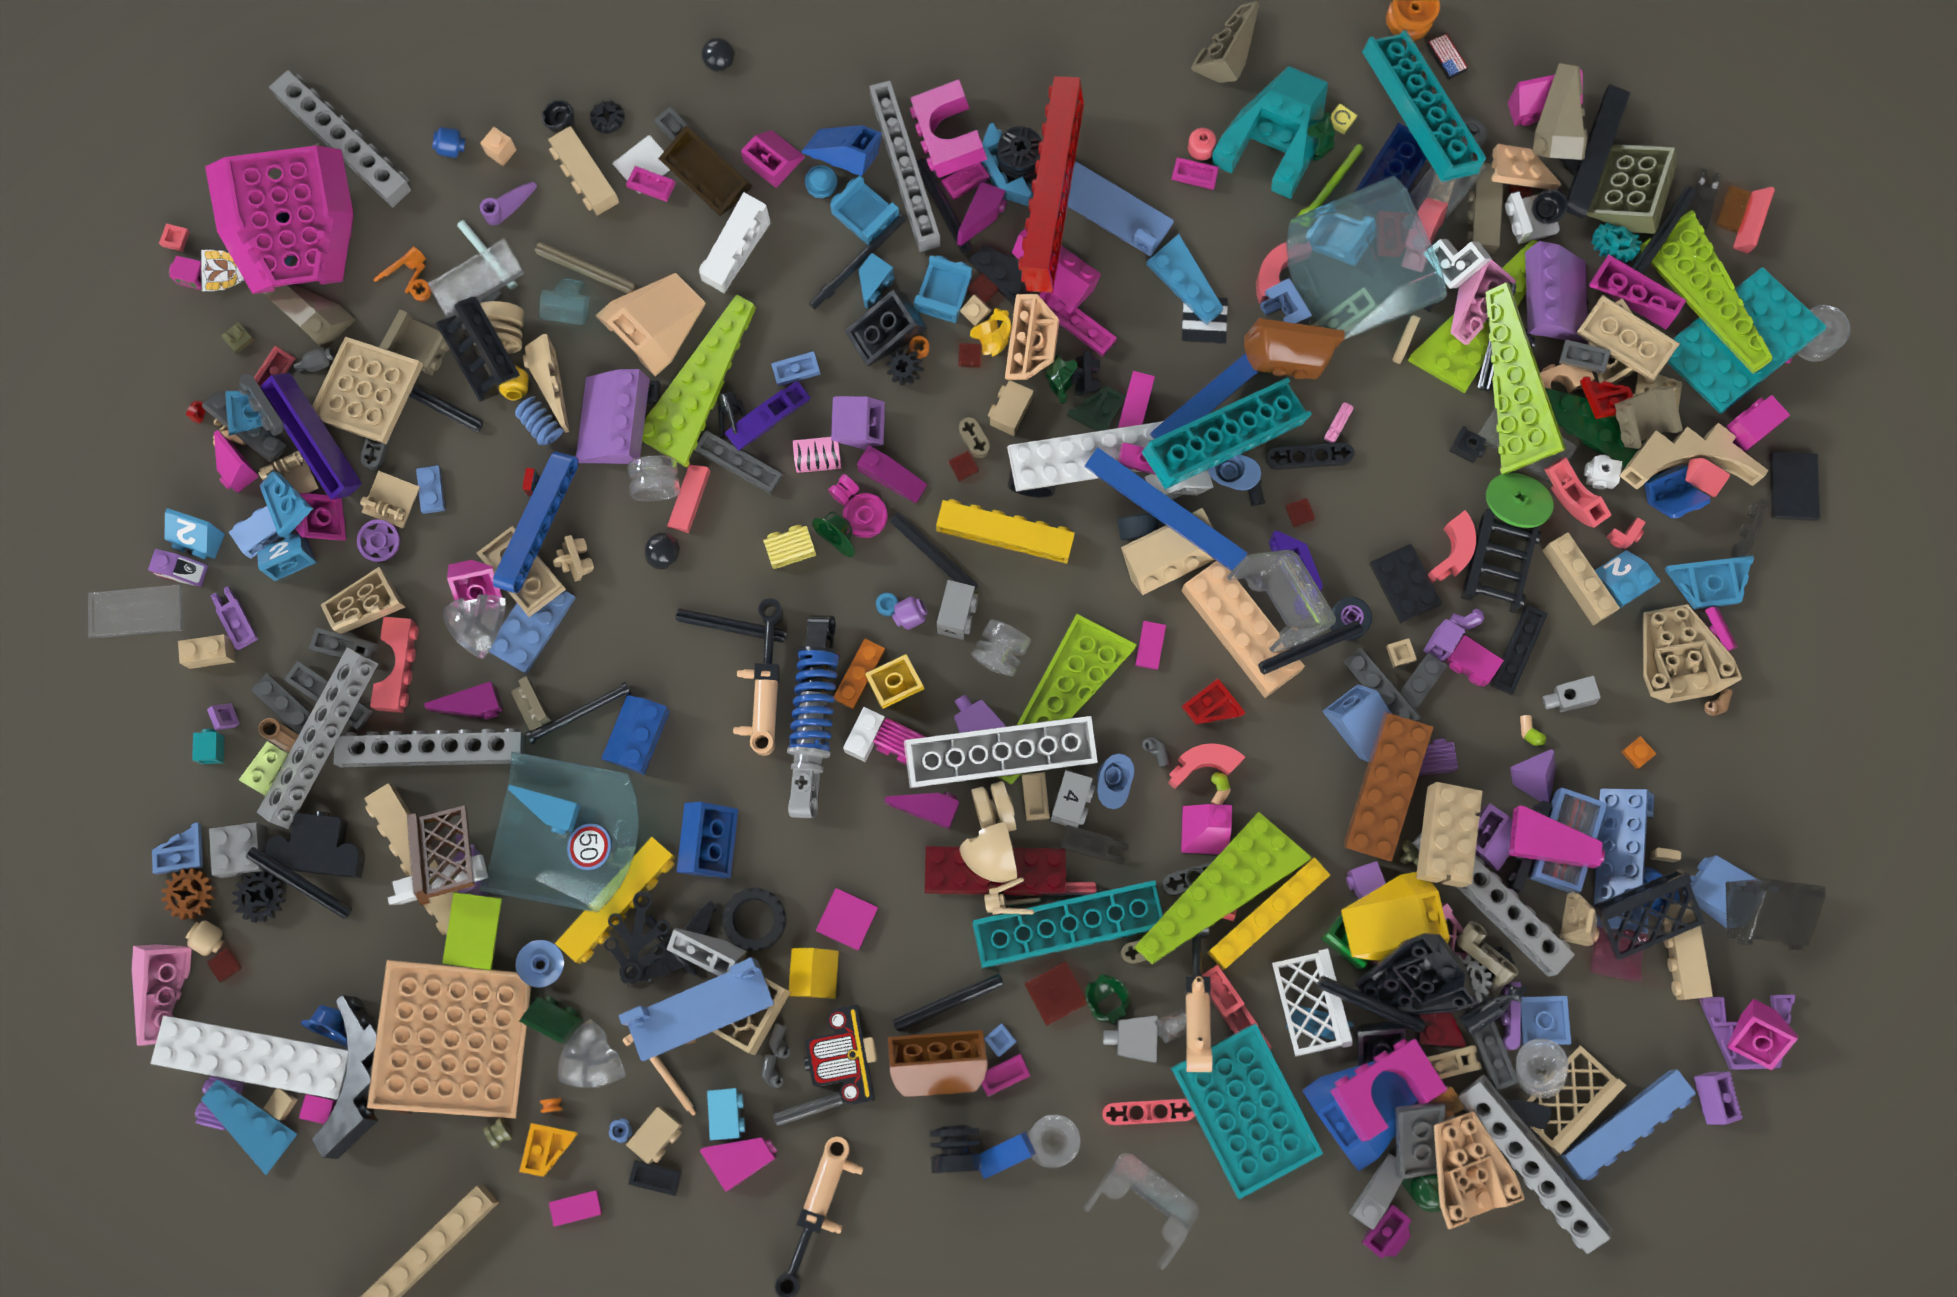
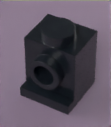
[1449,425,1488,463]

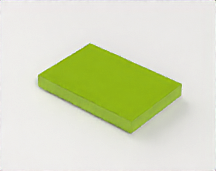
[442,892,502,970]

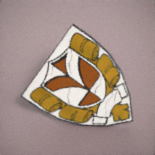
[201,249,244,292]

